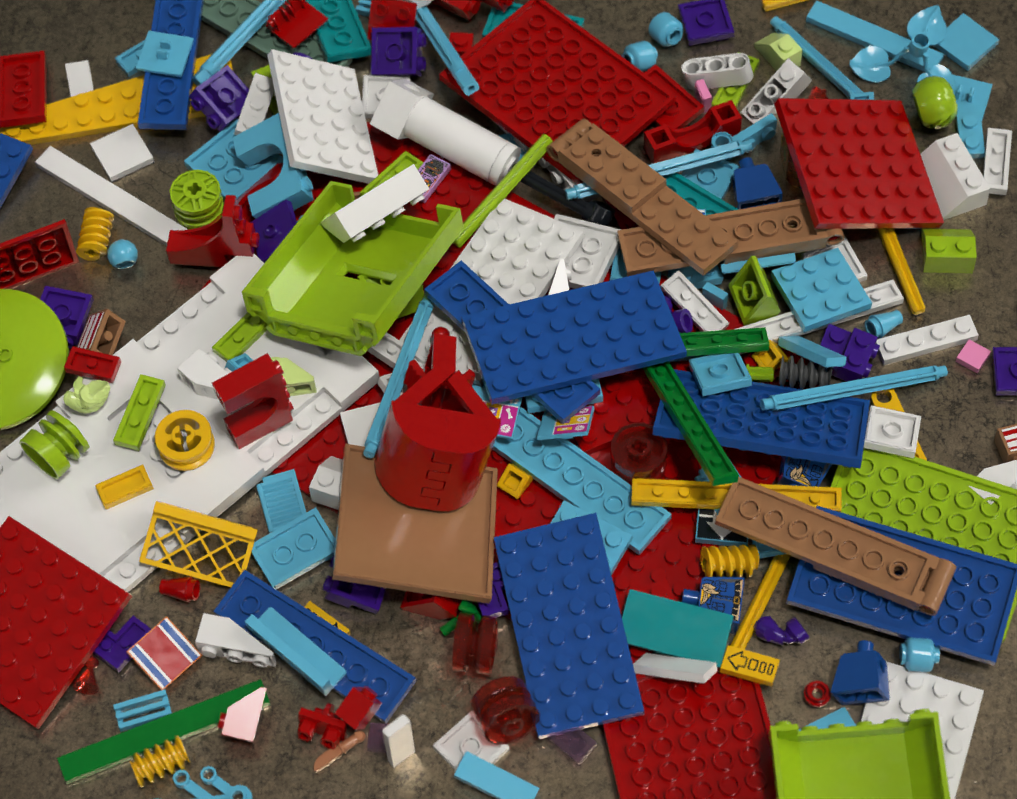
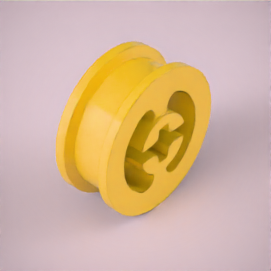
[155,410,215,471]

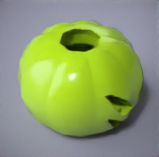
[912,75,958,130]

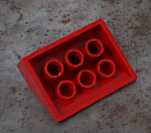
[0,219,79,289]

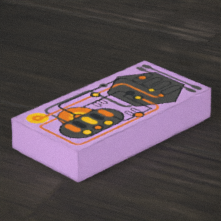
[418,154,451,203]

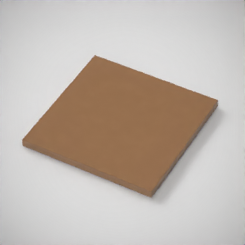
[332,444,498,604]

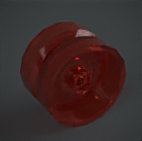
[610,423,668,485]
[452,613,498,675]
[471,676,540,745]

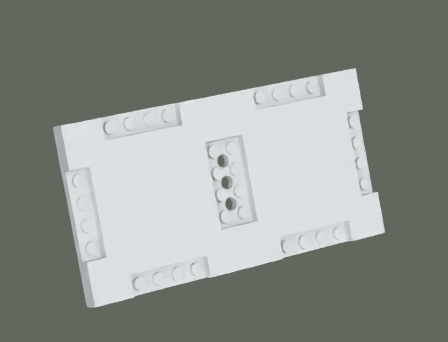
[0,254,380,592]

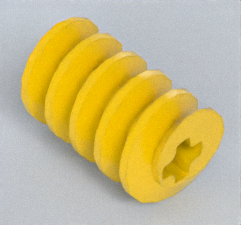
[76,207,114,261]
[700,544,759,578]
[129,735,190,787]

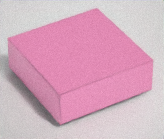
[694,79,712,113]
[956,339,991,374]

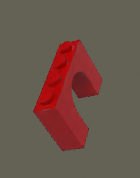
[212,353,294,449]

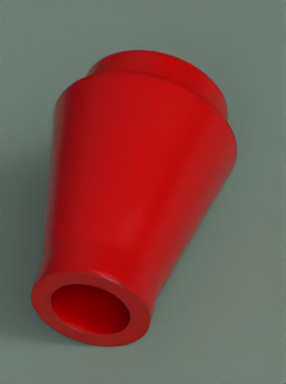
[159,577,200,603]

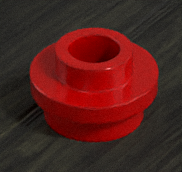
[804,681,831,707]

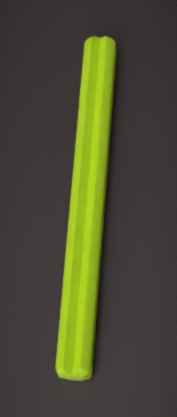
[453,134,553,247]

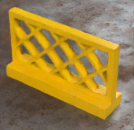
[139,501,258,587]

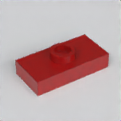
[64,346,121,383]

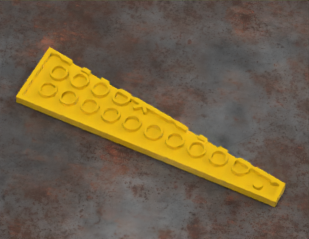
[0,54,233,145]

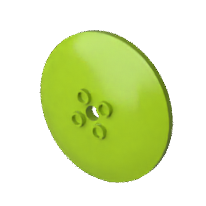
[0,289,69,430]

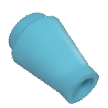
[864,310,903,339]

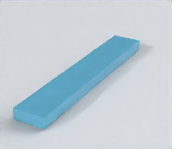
[806,1,944,73]

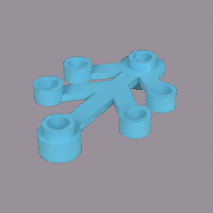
[173,766,253,799]

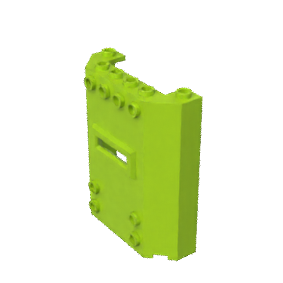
[242,181,464,356]
[769,709,950,799]

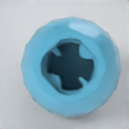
[107,239,138,269]

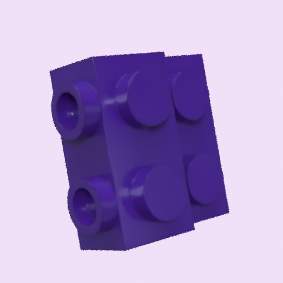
[371,27,427,77]
[189,65,249,132]
[40,286,94,349]
[814,324,880,381]
[322,555,386,614]

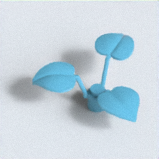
[849,5,956,95]

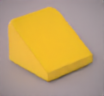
[751,340,788,371]
[497,463,533,499]

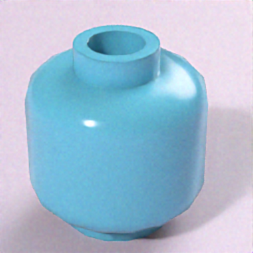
[649,12,683,47]
[622,41,658,72]
[899,637,940,672]

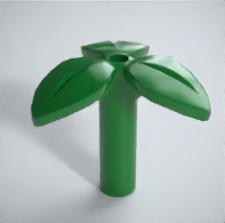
[440,600,485,637]

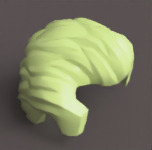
[63,376,110,413]

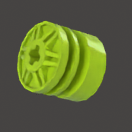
[170,169,224,229]
[19,410,90,479]

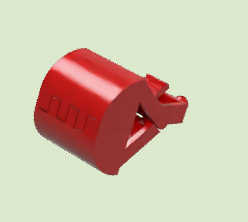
[374,327,501,511]

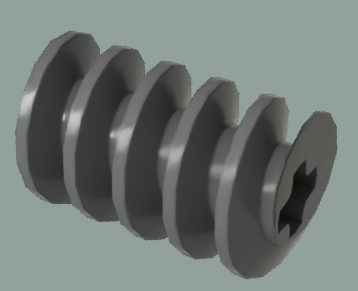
[779,356,833,389]

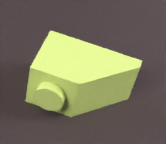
[754,33,802,71]
[271,357,317,396]

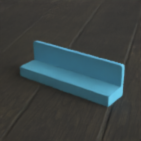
[245,607,347,696]

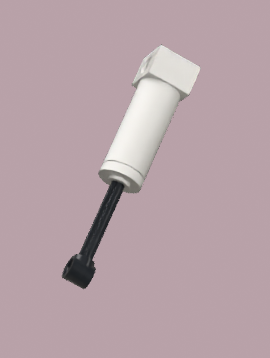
[370,79,616,226]

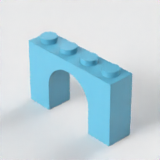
[232,113,314,218]

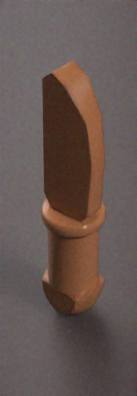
[314,730,365,772]

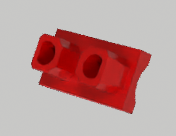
[297,703,348,750]

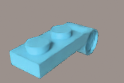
[711,113,777,161]

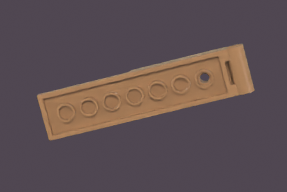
[546,118,738,276]
[617,198,844,276]
[715,477,957,616]

